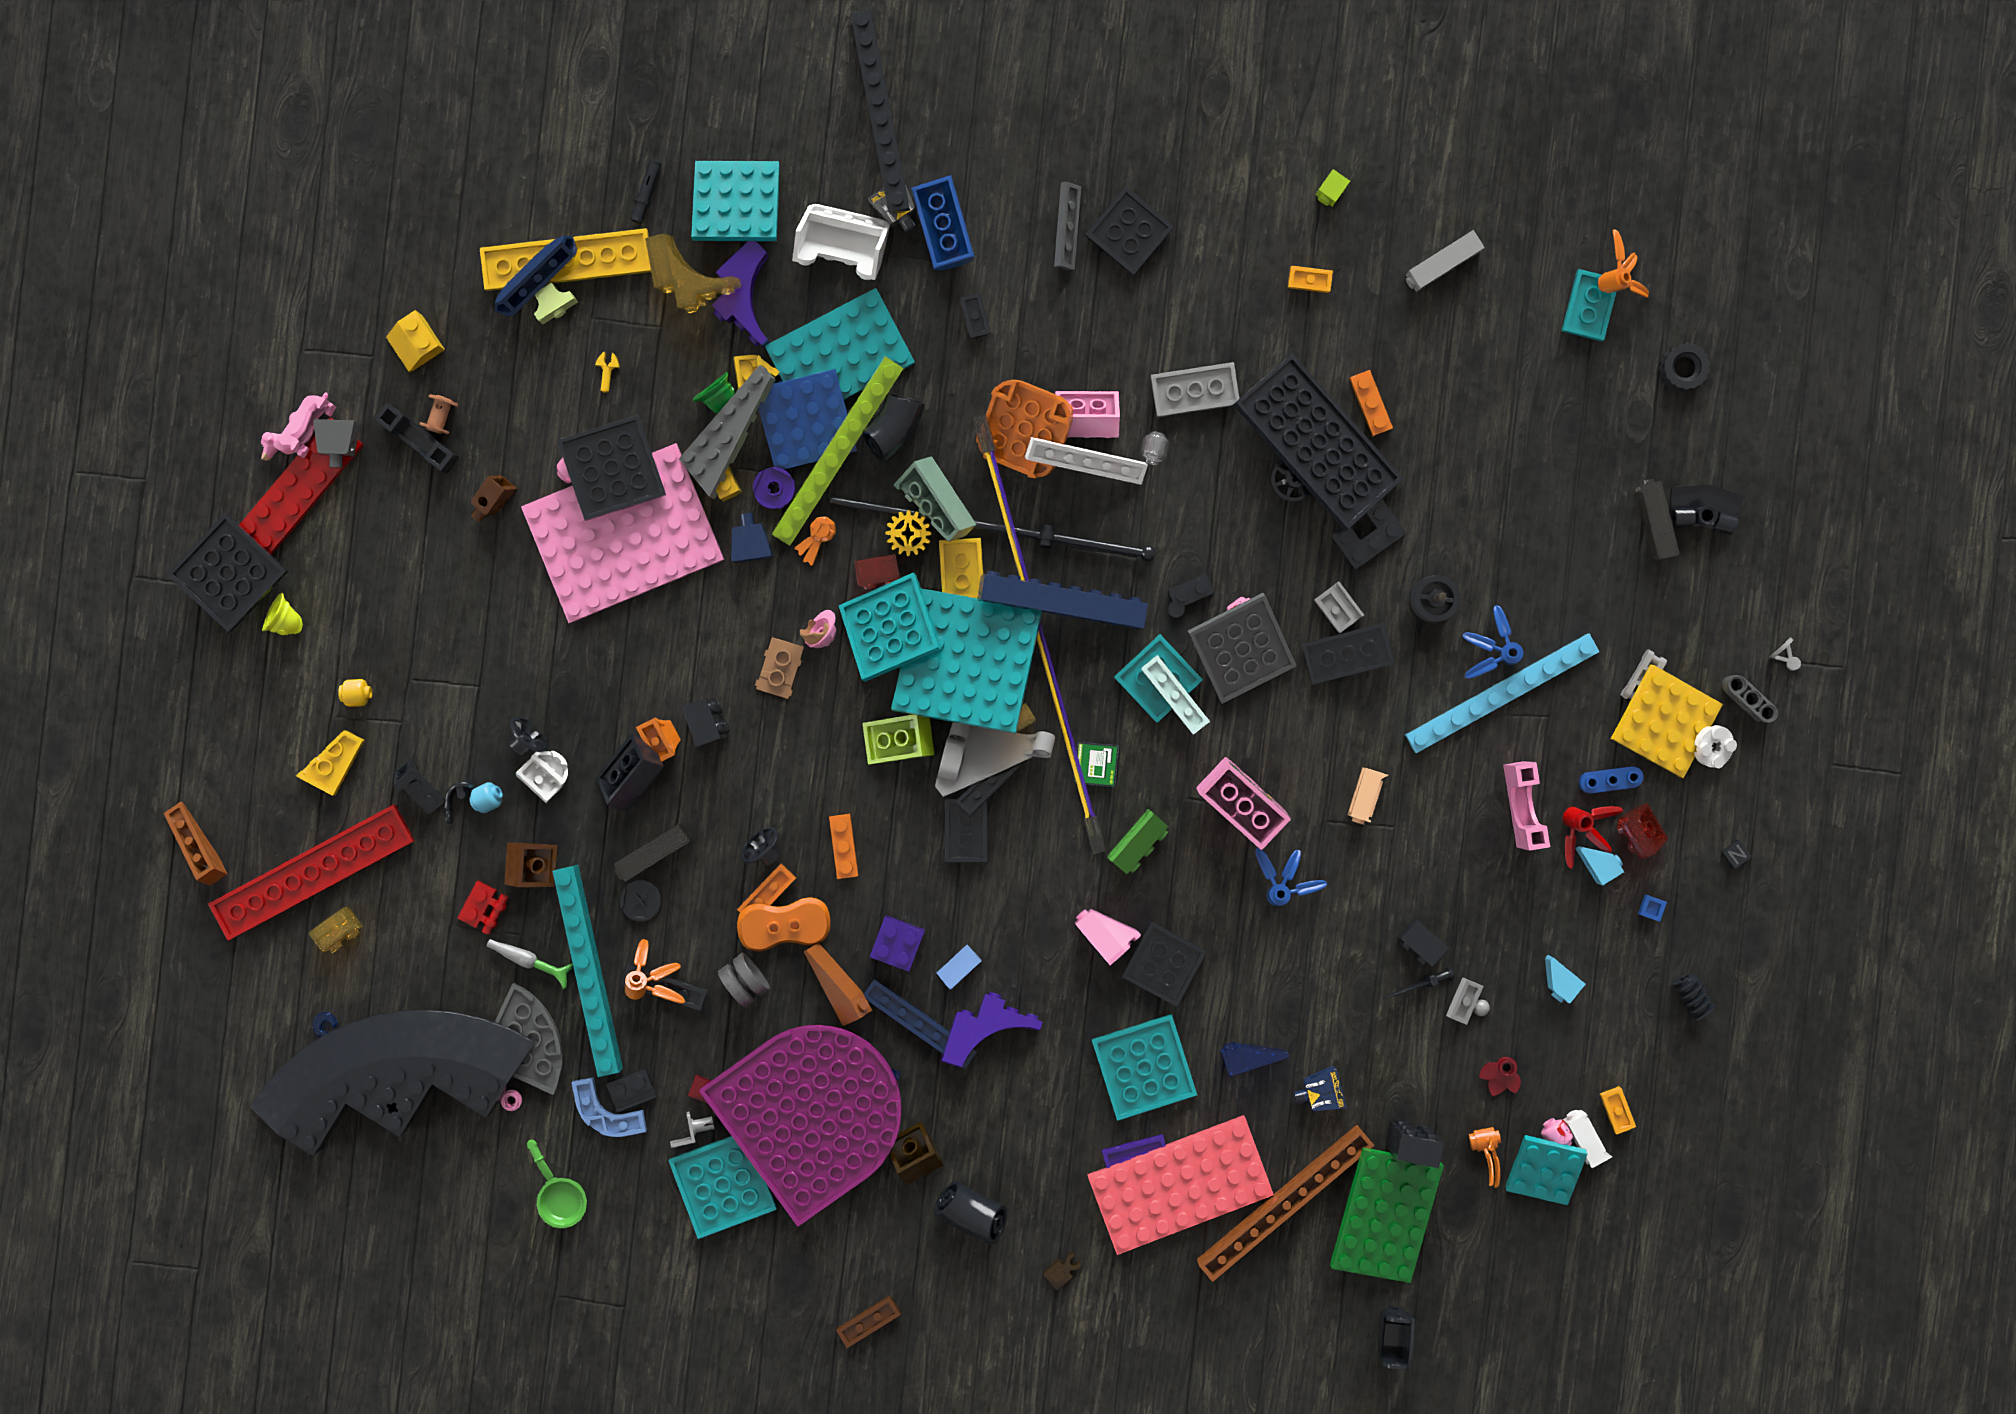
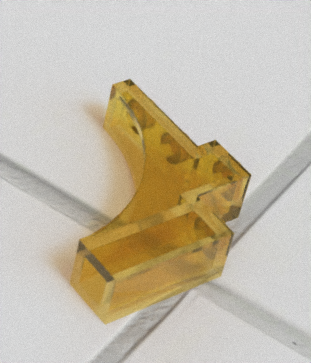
[645,233,742,313]

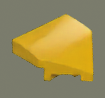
[733,355,779,389]

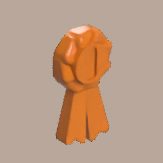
[795,517,836,566]

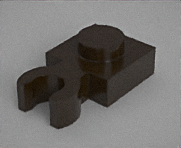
[1043,1252,1081,1290]

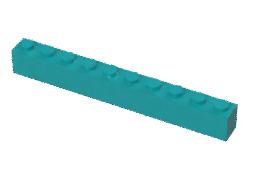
[553,865,623,1077]

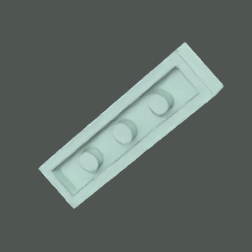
[1141,655,1210,735]

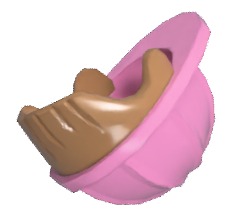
[800,610,836,648]

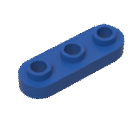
[1579,767,1643,793]

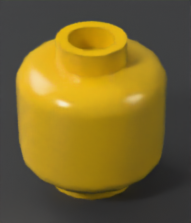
[338,679,372,707]

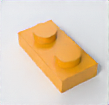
[1288,266,1333,293]
[1600,1086,1636,1134]

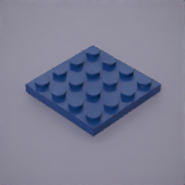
[758,368,857,471]

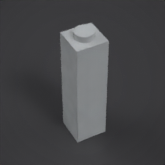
[1406,230,1485,292]

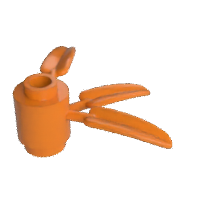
[1598,229,1649,298]
[625,939,685,1004]
[1468,1127,1501,1188]

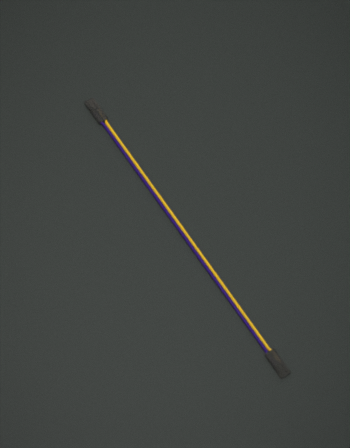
[973,414,1107,854]

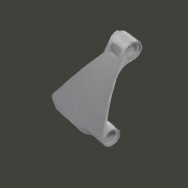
[935,722,1055,797]

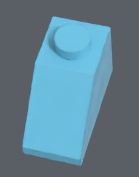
[1575,846,1624,885]
[1545,955,1585,1004]

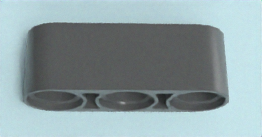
[1721,675,1778,723]

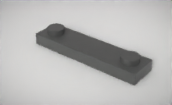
[1054,182,1081,271]

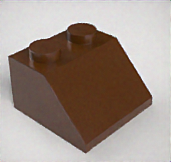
[504,842,557,887]

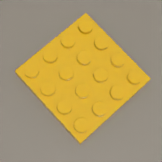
[1611,665,1723,778]

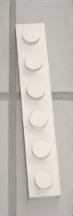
[1025,437,1148,484]

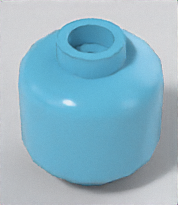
[470,783,503,813]

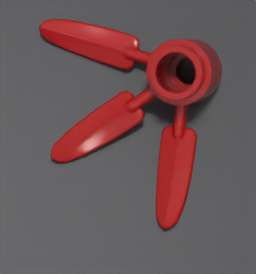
[1563,806,1623,869]

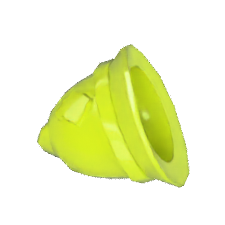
[262,593,303,635]

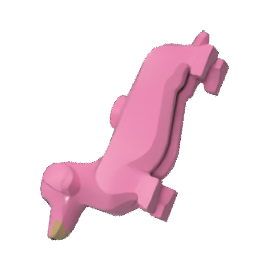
[261,393,336,461]

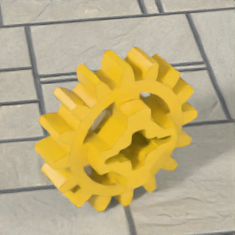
[886,510,932,556]

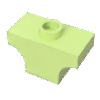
[534,282,578,324]

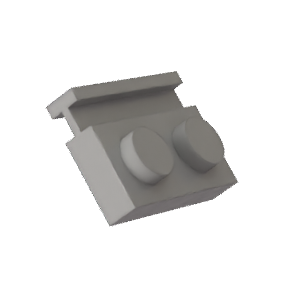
[1314,582,1364,633]

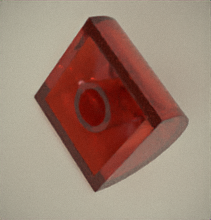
[1617,803,1668,859]

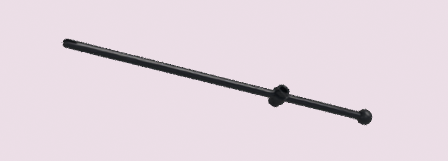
[828,496,1155,562]

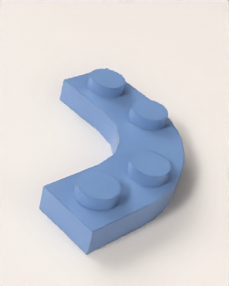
[572,1077,647,1137]

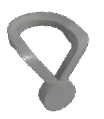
[1769,637,1801,671]

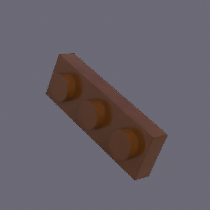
[836,1295,901,1348]

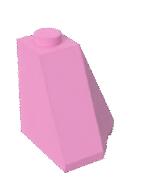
[1075,909,1141,965]

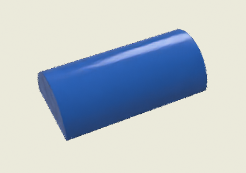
[911,175,975,270]

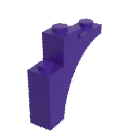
[712,241,770,348]
[941,992,1043,1068]

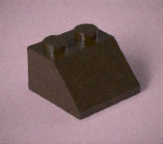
[890,1121,944,1185]

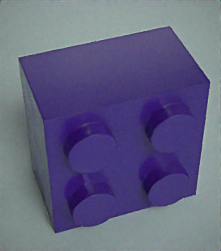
[870,915,925,972]

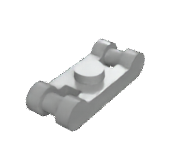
[1621,649,1667,699]

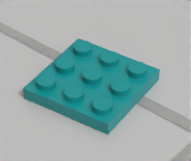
[1114,634,1203,723]
[1505,1135,1588,1205]

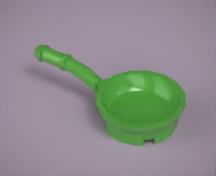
[527,1140,587,1228]

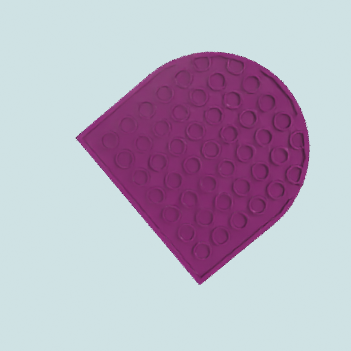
[699,1025,902,1226]

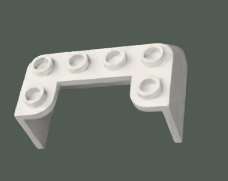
[792,204,890,280]

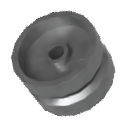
[718,953,770,1008]

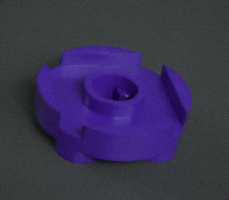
[753,467,795,509]

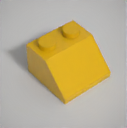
[386,310,445,372]

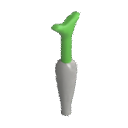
[487,939,573,989]

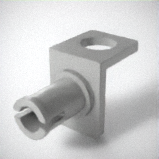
[670,1112,714,1148]

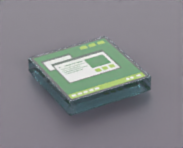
[1073,742,1119,787]

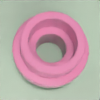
[501,1089,522,1111]

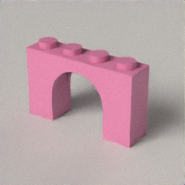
[1503,761,1550,850]

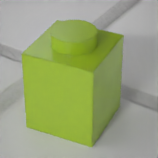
[1315,169,1350,207]

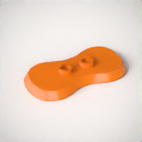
[737,898,830,951]

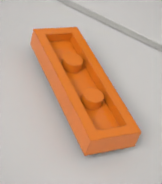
[1349,370,1393,437]
[829,814,859,879]
[737,863,796,913]

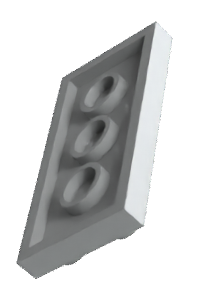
[1150,362,1239,417]

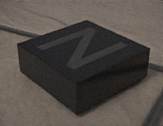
[1721,839,1752,869]

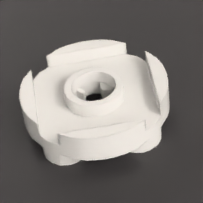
[1694,725,1737,768]

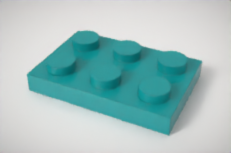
[1561,269,1617,342]

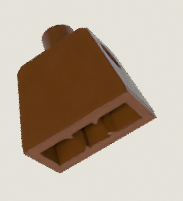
[470,475,518,522]

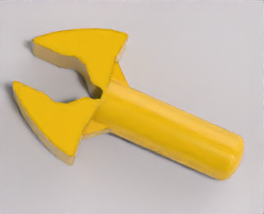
[595,352,620,393]

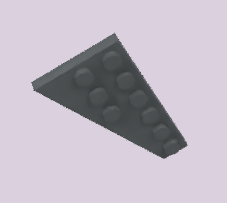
[679,365,775,500]

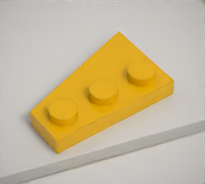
[296,730,365,796]

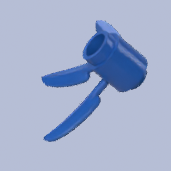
[1463,605,1523,679]
[1256,848,1327,906]

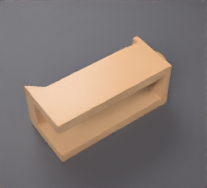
[1347,767,1388,825]

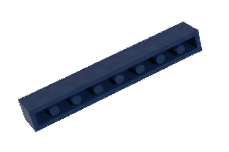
[977,571,1148,629]

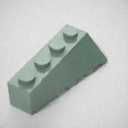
[894,456,976,542]

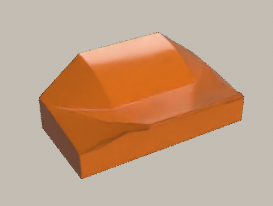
[636,717,681,762]

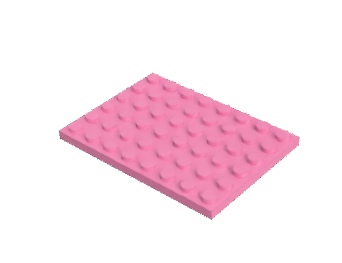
[521,443,725,623]

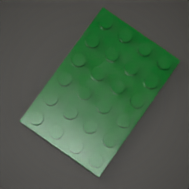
[1330,1147,1444,1283]

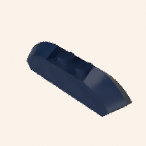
[495,236,577,316]

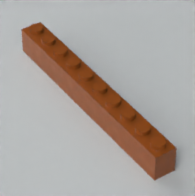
[1197,1125,1375,1282]

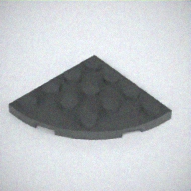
[495,983,563,1095]

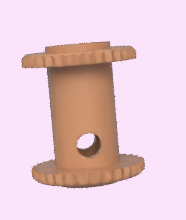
[420,394,458,434]

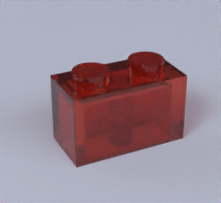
[854,554,900,590]

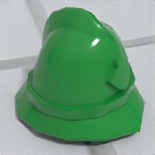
[693,372,735,414]

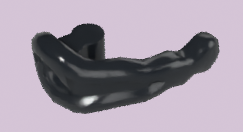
[444,780,474,824]

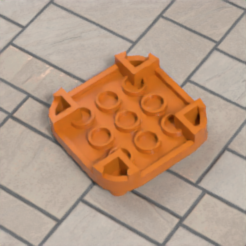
[976,379,1073,478]

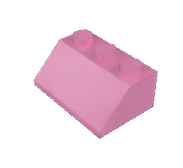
[1056,391,1120,438]

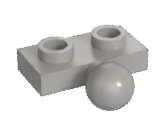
[1446,978,1490,1025]

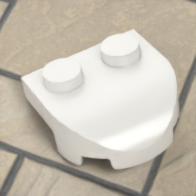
[515,751,568,803]

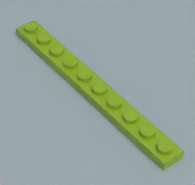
[772,356,903,545]

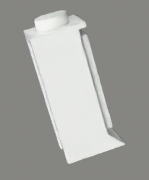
[1563,1110,1612,1168]

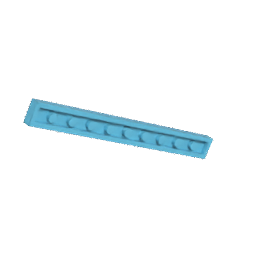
[1405,634,1599,753]

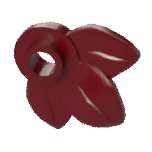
[1479,1057,1521,1096]

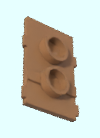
[755,637,804,699]

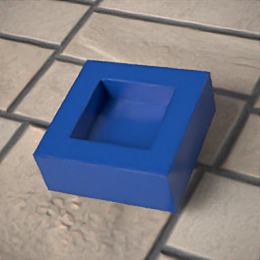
[1638,894,1667,922]

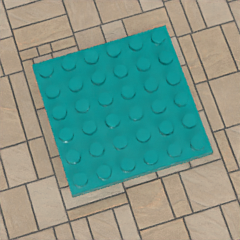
[891,588,1042,734]

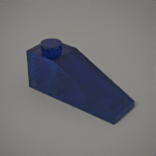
[1220,1042,1289,1077]

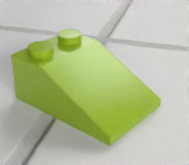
[863,715,935,765]

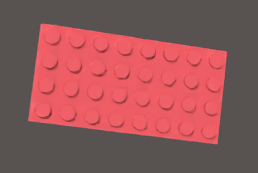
[1087,1115,1274,1255]

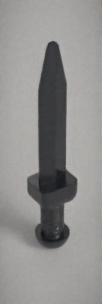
[1382,968,1455,999]

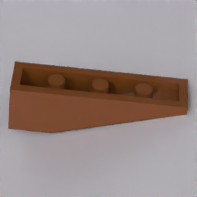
[164,802,227,886]
[804,943,872,1026]

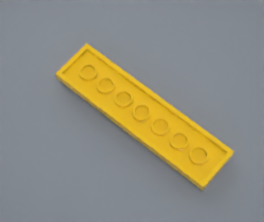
[480,228,653,291]

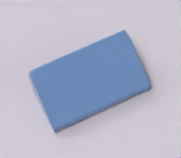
[937,945,981,990]

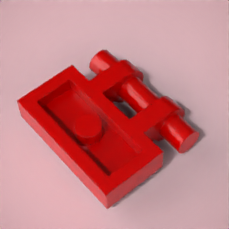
[458,880,509,935]

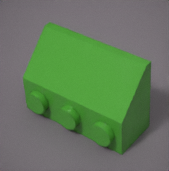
[1107,809,1168,874]

